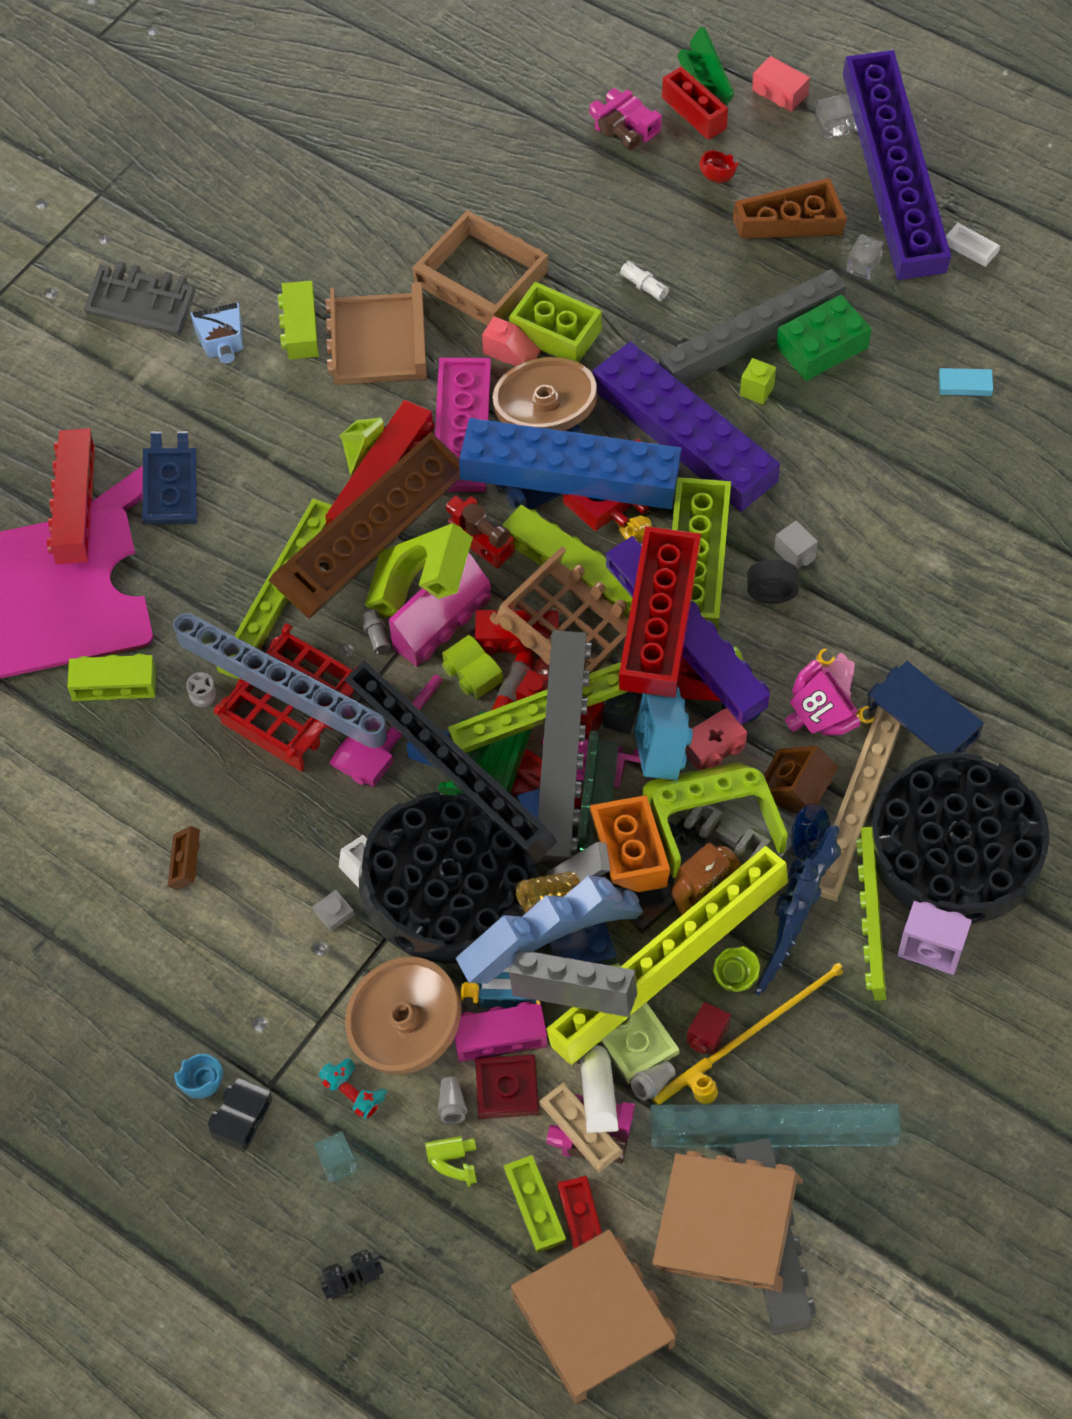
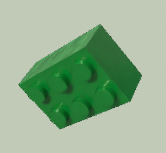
[776,294,872,381]

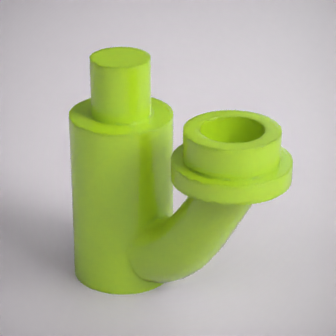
[425,1136,477,1187]

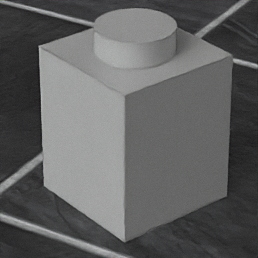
[774,521,818,569]

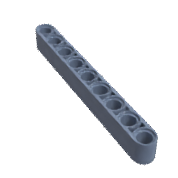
[173,613,387,748]

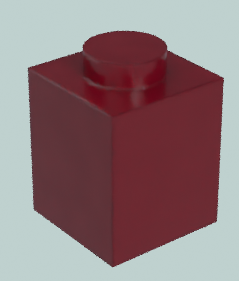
[687,1002,731,1055]

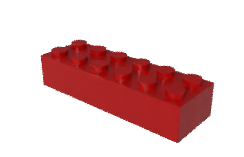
[619,526,701,698]

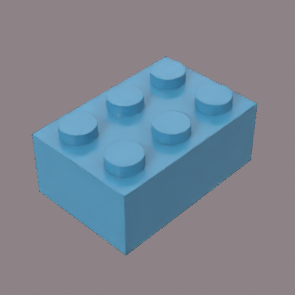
[634,687,693,780]

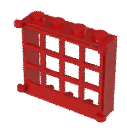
[214,623,358,772]

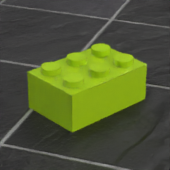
[509,282,602,363]

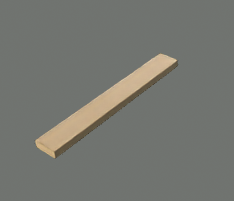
[819,706,902,902]

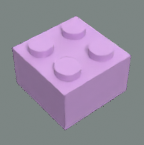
[897,901,972,975]

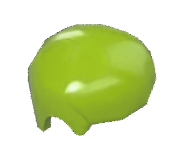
[713,946,760,992]

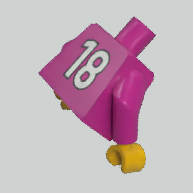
[785,649,875,736]

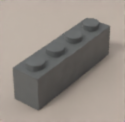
[509,950,638,1017]

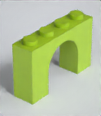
[365,523,473,619]

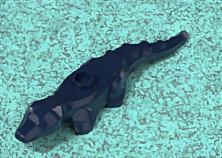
[754,826,841,995]

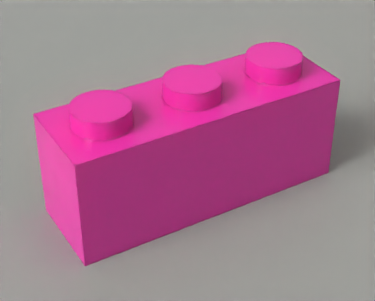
[454,1002,547,1062]

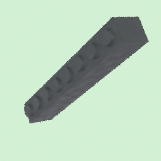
[659,269,846,385]
[538,630,592,863]

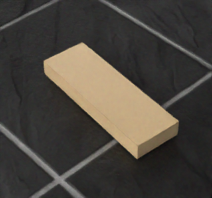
[540,1082,623,1173]

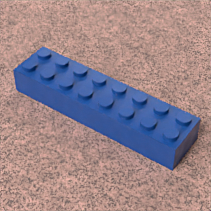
[459,418,681,509]

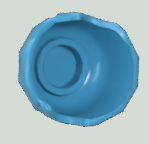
[174,1054,224,1099]

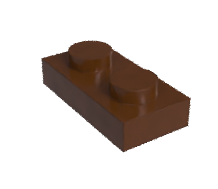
[167,826,200,890]

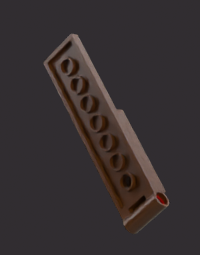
[269,432,460,619]

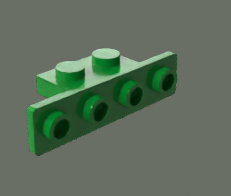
[677,27,734,106]

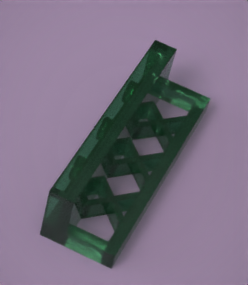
[577,731,619,851]

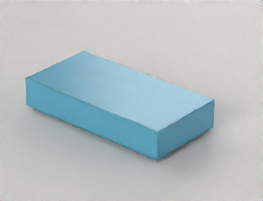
[939,368,993,396]

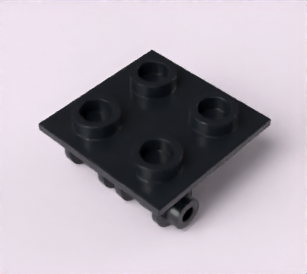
[317,1249,384,1300]

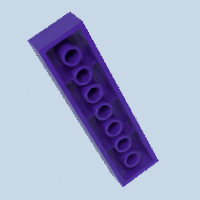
[593,341,780,512]

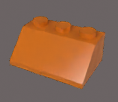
[590,795,670,892]

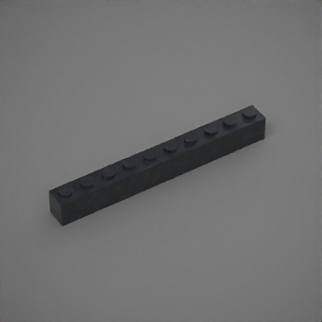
[344,660,558,862]

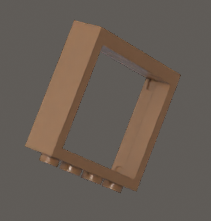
[412,210,548,326]

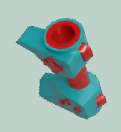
[318,1058,387,1120]

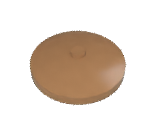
[493,357,598,431]
[345,957,461,1075]

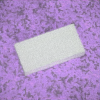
[946,223,1000,267]

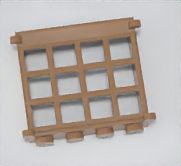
[490,547,629,674]

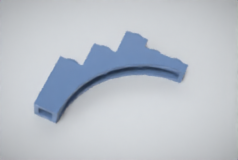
[456,876,643,984]

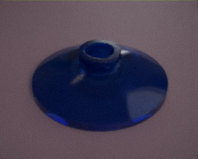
[791,804,831,861]

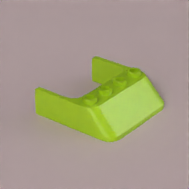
[642,762,788,878]

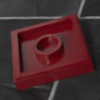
[475,1054,539,1119]

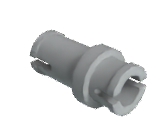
[362,610,391,654]

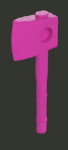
[329,674,443,787]

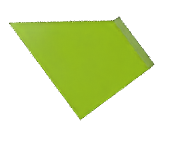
[339,417,385,476]

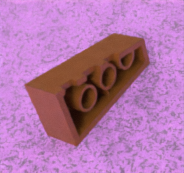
[732,178,847,239]

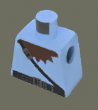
[191,302,243,363]

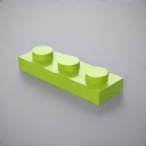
[504,1155,566,1254]

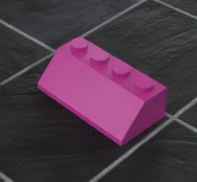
[389,553,491,667]

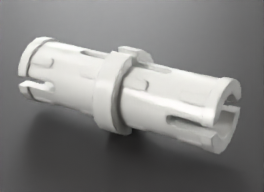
[620,261,669,301]

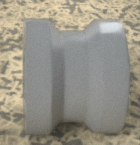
[186,672,217,707]

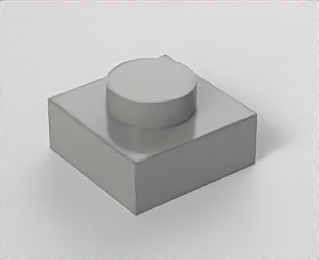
[313,890,354,932]

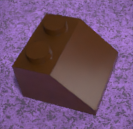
[764,746,838,813]

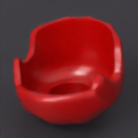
[699,150,739,183]

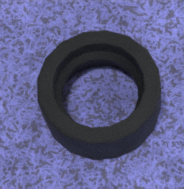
[747,559,799,603]

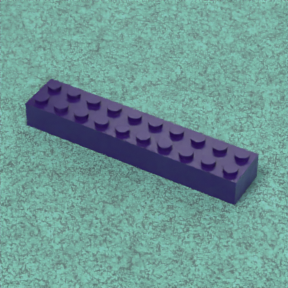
[842,50,951,280]

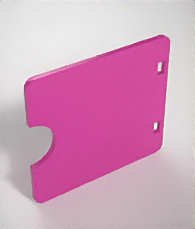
[0,508,153,679]

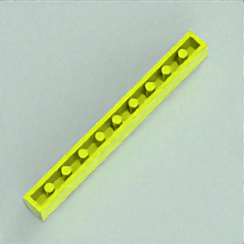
[547,846,788,1065]

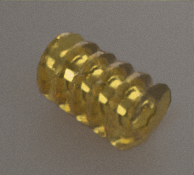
[516,871,580,913]

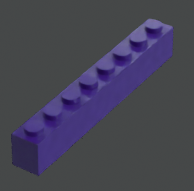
[606,536,770,725]

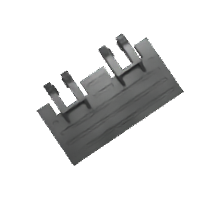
[84,261,196,336]

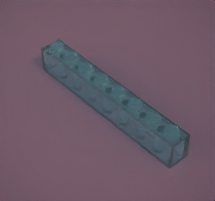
[650,1104,901,1147]

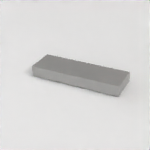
[547,842,610,897]

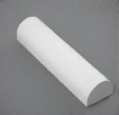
[580,1046,618,1133]

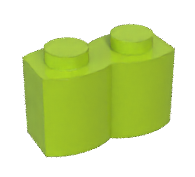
[442,635,503,699]

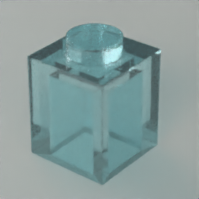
[314,1131,357,1183]

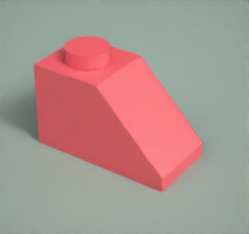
[482,317,540,366]

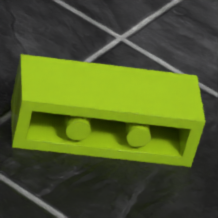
[278,281,319,360]
[67,654,157,701]

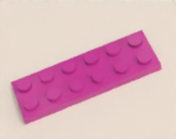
[435,358,491,492]

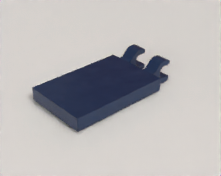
[142,431,197,524]

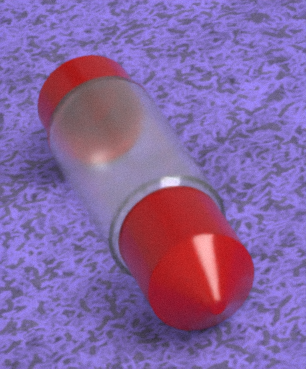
[491,649,535,711]

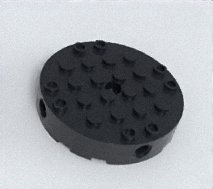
[871,753,1049,924]
[358,792,538,964]

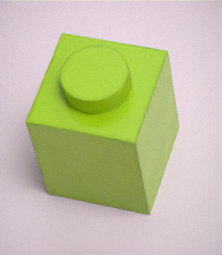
[740,358,776,405]

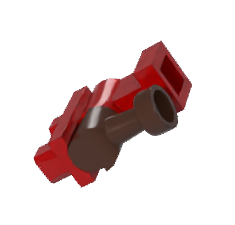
[446,495,515,569]

